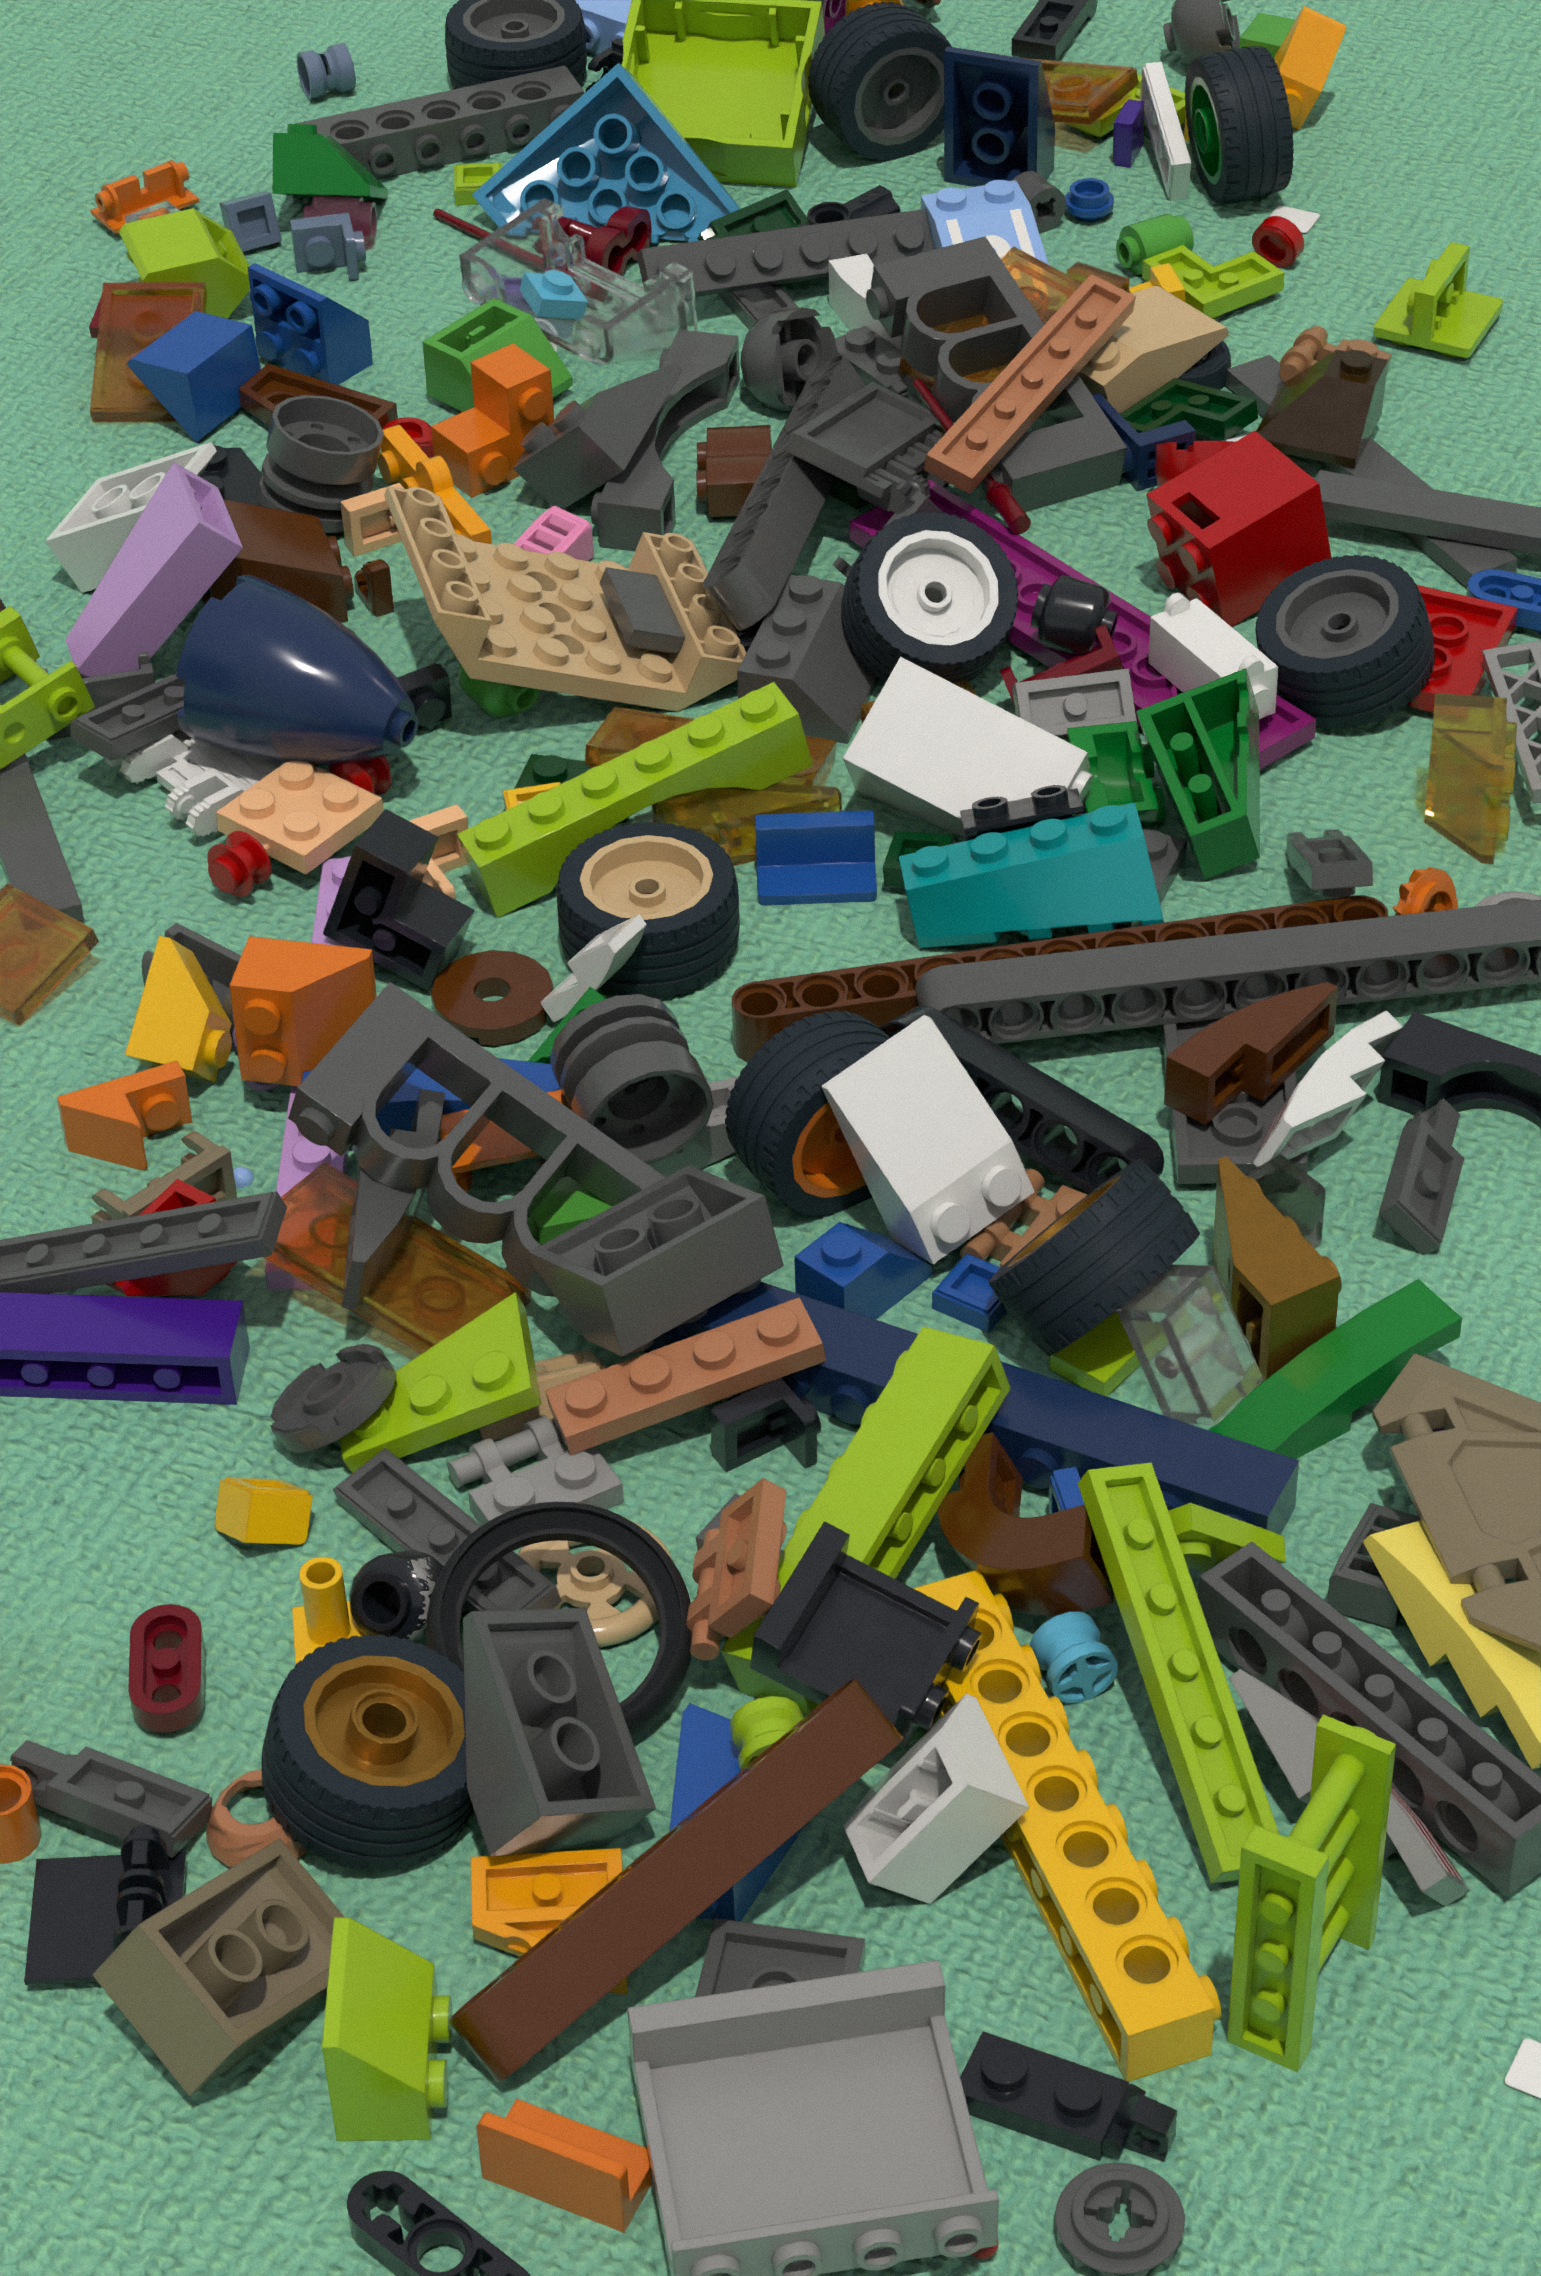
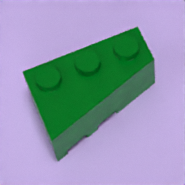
[1136,668,1260,880]

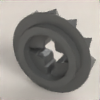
[1055,2163,1185,2276]

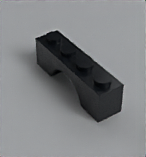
[1378,1012,1541,1129]

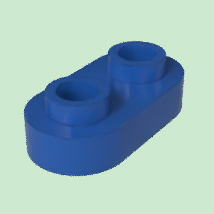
[1466,569,1541,634]

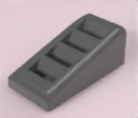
[1328,1503,1420,1629]

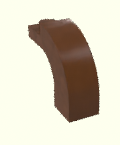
[937,1432,1114,1615]

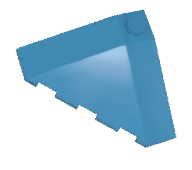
[472,63,741,244]

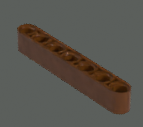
[448,1678,904,2082]

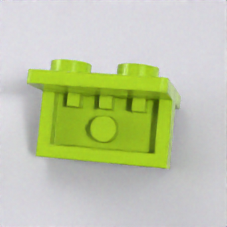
[1373,242,1503,358]

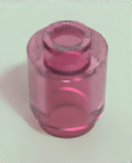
[303,195,377,242]

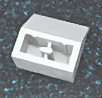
[844,1694,1029,1904]

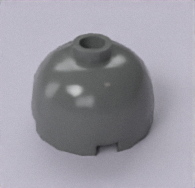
[1163,0,1241,66]
[740,307,838,413]

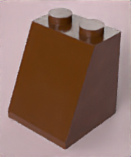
[201,499,354,623]

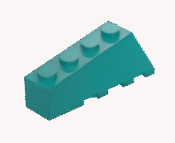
[899,802,1164,948]

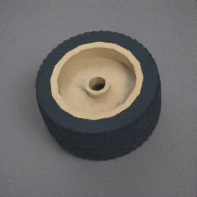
[556,822,740,999]

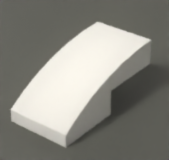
[540,914,647,1023]

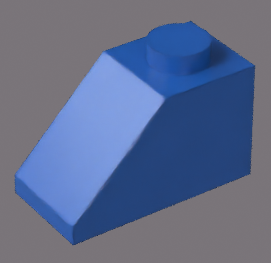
[794,1222,933,1320]

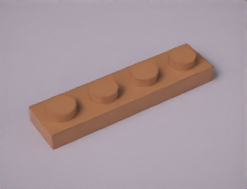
[545,1297,826,1455]

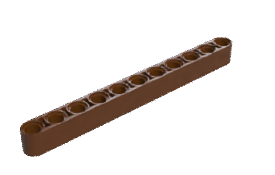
[732,895,1389,1062]

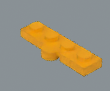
[378,425,492,544]

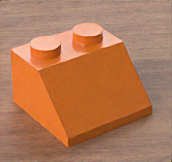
[229,936,377,1086]

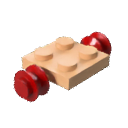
[207,756,392,897]

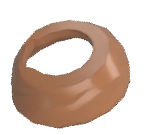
[206,1770,309,1868]

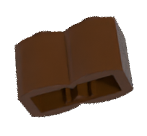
[696,425,772,517]

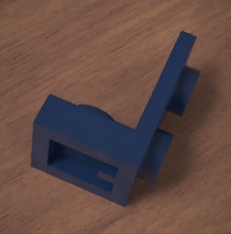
[1092,393,1196,491]

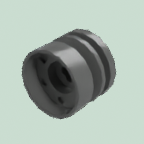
[257,395,384,533]
[549,994,714,1165]

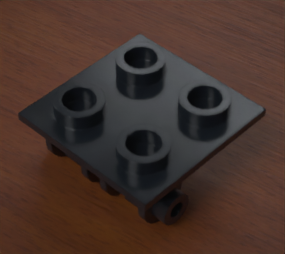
[24,1825,186,1985]

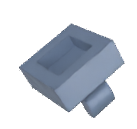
[219,191,282,252]

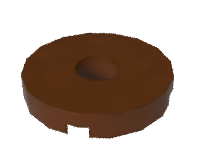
[431,950,553,1046]

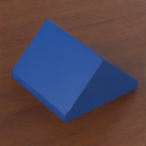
[126,311,261,443]

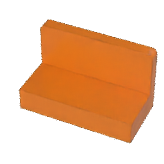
[476,2099,652,2233]

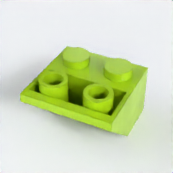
[119,208,250,319]

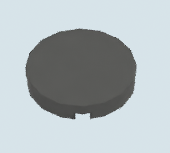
[270,1344,397,1453]

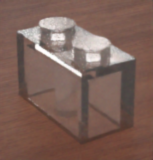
[1117,1264,1264,1426]

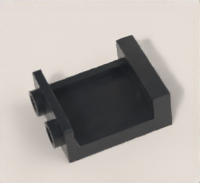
[750,1521,983,1749]

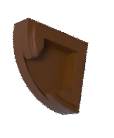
[354,559,394,617]

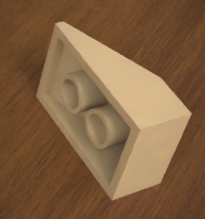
[1078,286,1229,414]

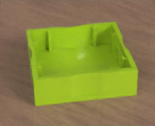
[622,0,825,187]

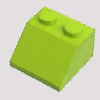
[322,1917,452,2141]

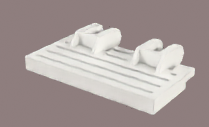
[102,729,283,837]

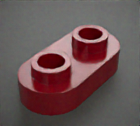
[128,1604,205,1732]

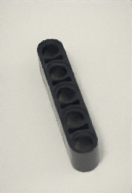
[879,1005,1165,1194]

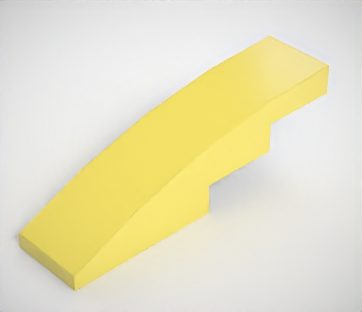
[1363,1520,1541,1770]

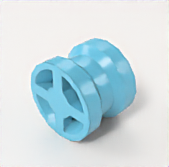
[1030,1612,1118,1703]

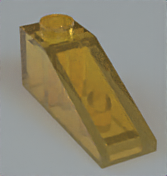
[652,783,842,866]

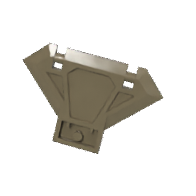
[1372,1353,1541,1653]

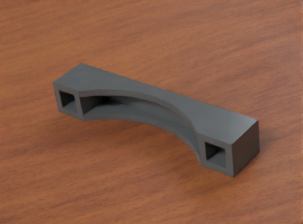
[591,329,740,551]

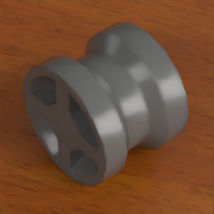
[1012,171,1066,233]

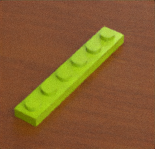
[1077,1462,1280,1884]

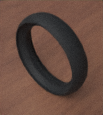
[426,1501,692,1739]

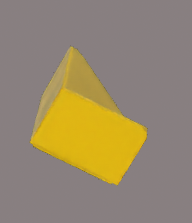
[215,1477,313,1545]

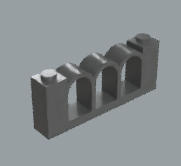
[866,236,1127,512]
[288,982,666,1336]

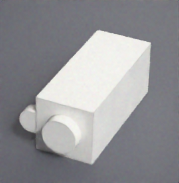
[1148,593,1278,719]

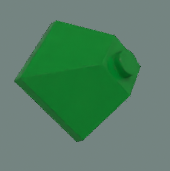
[272,124,388,199]

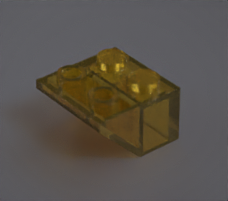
[1424,693,1517,864]

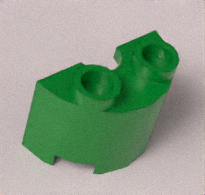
[1067,721,1166,824]

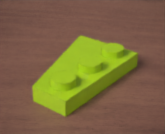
[340,1292,542,1473]

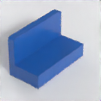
[755,810,877,906]

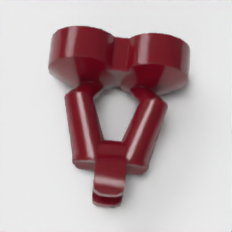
[528,206,652,284]

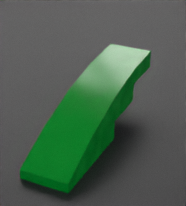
[1209,1279,1462,1459]

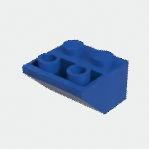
[248,263,373,385]

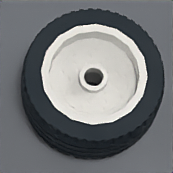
[841,511,1019,687]

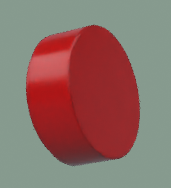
[1252,216,1304,268]

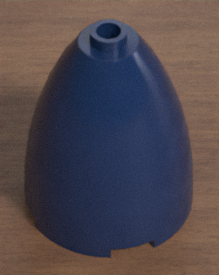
[176,575,418,765]

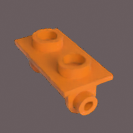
[90,160,199,234]

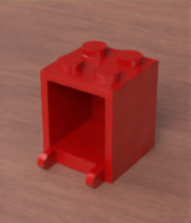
[1146,431,1332,627]

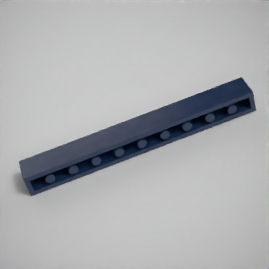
[645,1282,1299,1535]

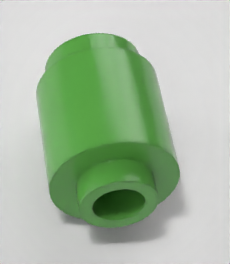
[1116,214,1194,275]

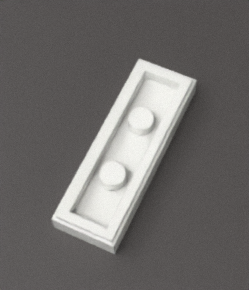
[1139,62,1191,201]

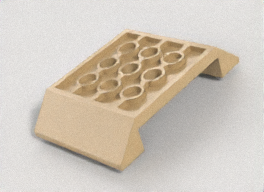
[384,486,746,712]

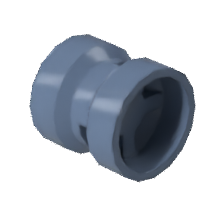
[296,43,356,99]

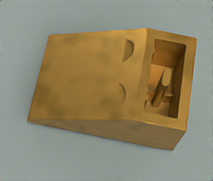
[1212,1156,1342,1389]

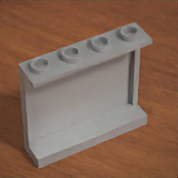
[628,1960,999,2276]

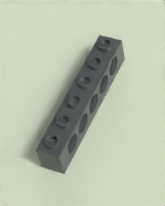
[295,66,584,180]
[1198,1542,1541,1896]

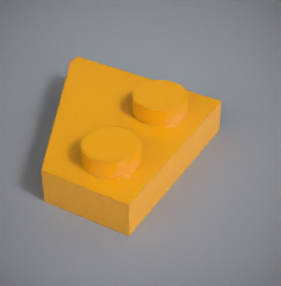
[471,1848,628,1994]

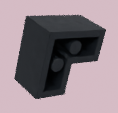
[323,809,475,991]

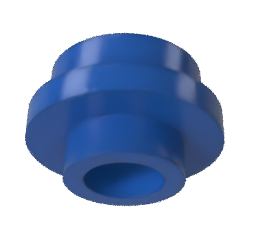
[1065,178,1114,222]

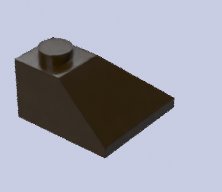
[1256,350,1388,468]

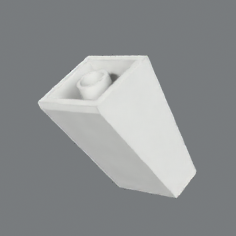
[843,657,1094,839]

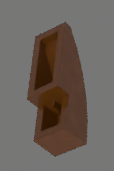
[1164,982,1338,1125]

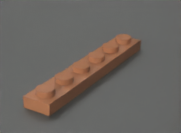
[924,274,1136,494]

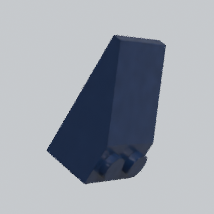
[944,46,1055,187]

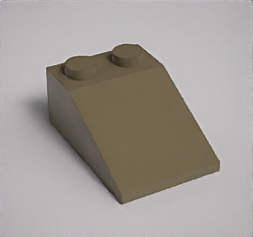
[93,1838,344,2096]

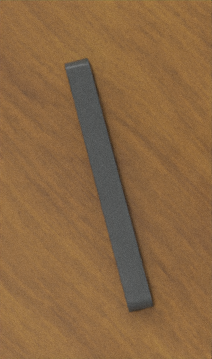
[915,900,1541,1044]

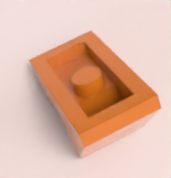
[57,1061,192,1170]

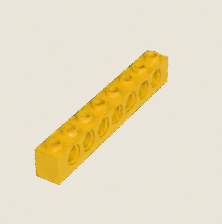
[913,1570,1221,2082]

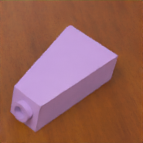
[65,462,243,678]

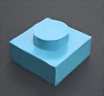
[519,270,588,319]

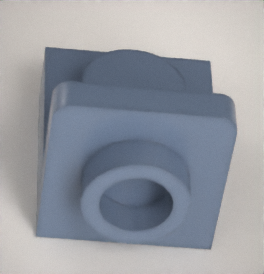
[290,212,366,281]

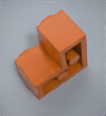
[431,343,554,498]

